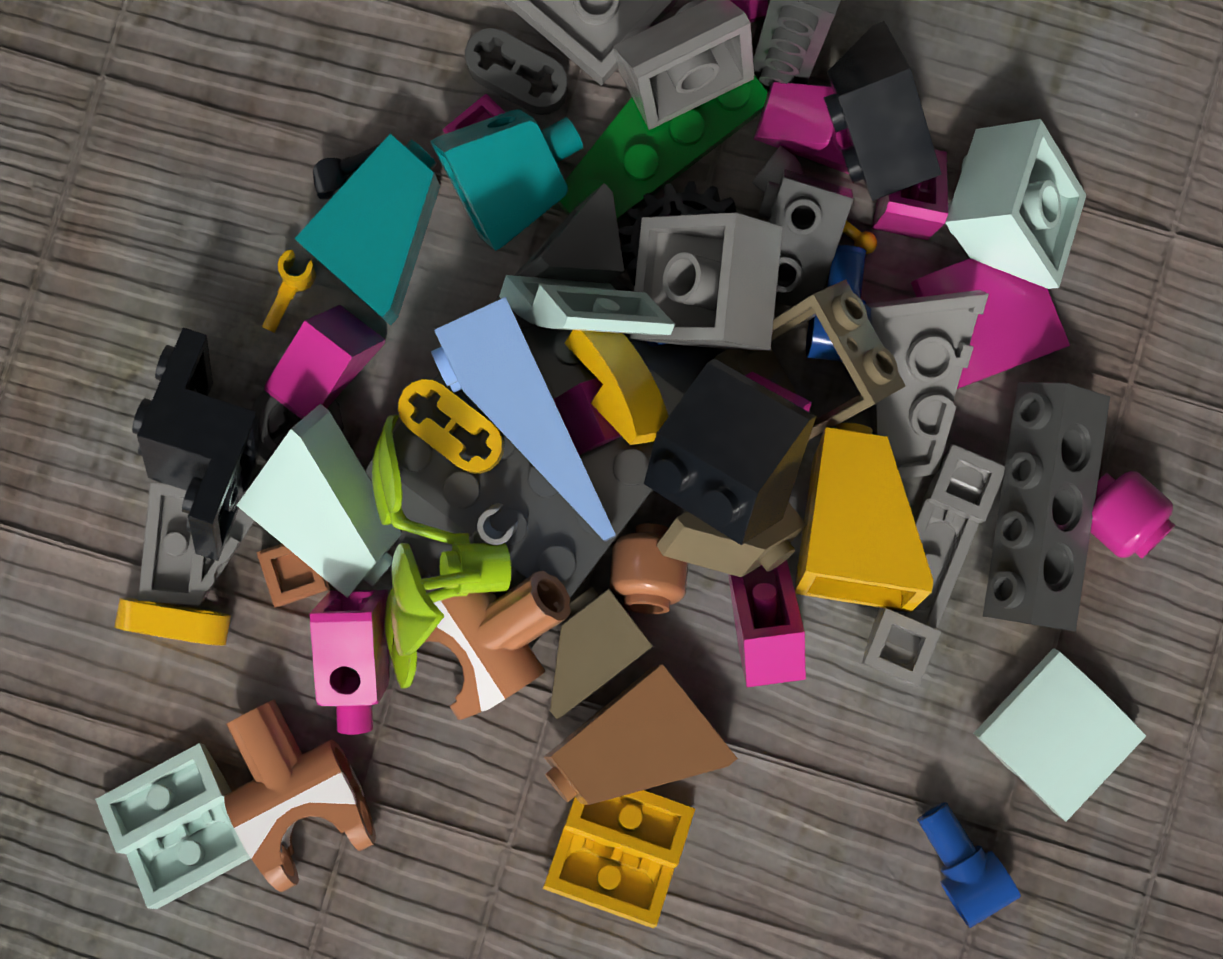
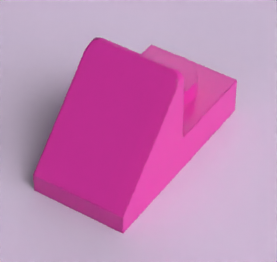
[754,82,851,174]

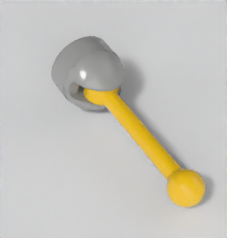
[752,146,877,254]

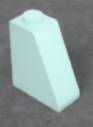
[236,404,402,598]

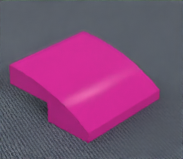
[911,258,1070,389]

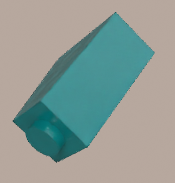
[294,134,441,326]

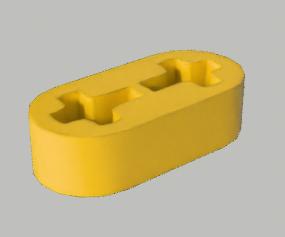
[398,379,504,474]
[114,597,231,646]

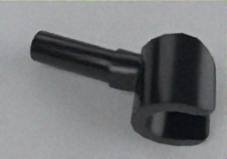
[313,143,381,200]

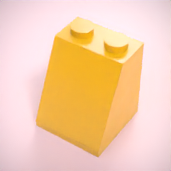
[794,423,933,613]

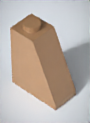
[544,664,738,805]

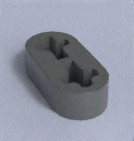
[465,28,568,115]

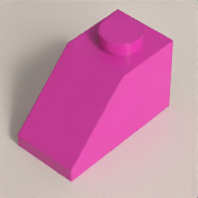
[728,560,806,687]

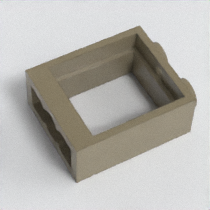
[714,279,906,440]

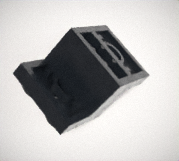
[132,327,260,561]

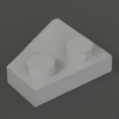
[138,482,254,606]

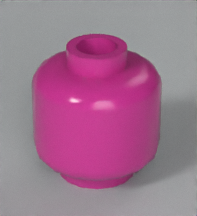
[1090,471,1175,559]

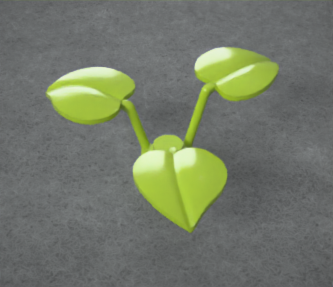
[372,415,511,689]

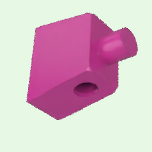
[309,590,389,735]

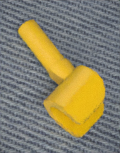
[262,250,316,333]

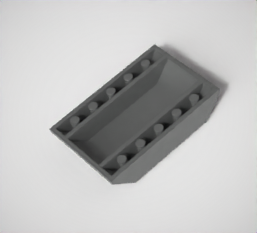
[365,260,717,649]

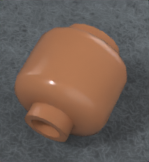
[610,523,689,614]

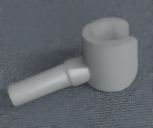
[469,503,518,545]

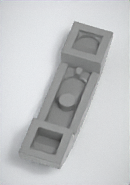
[862,444,1005,687]

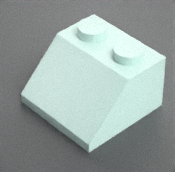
[945,119,1086,289]

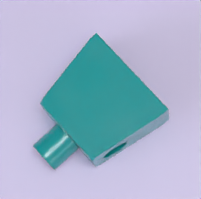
[430,109,583,251]

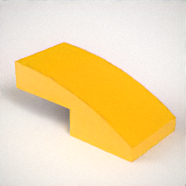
[564,330,669,445]

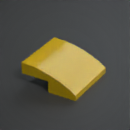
[542,790,695,928]

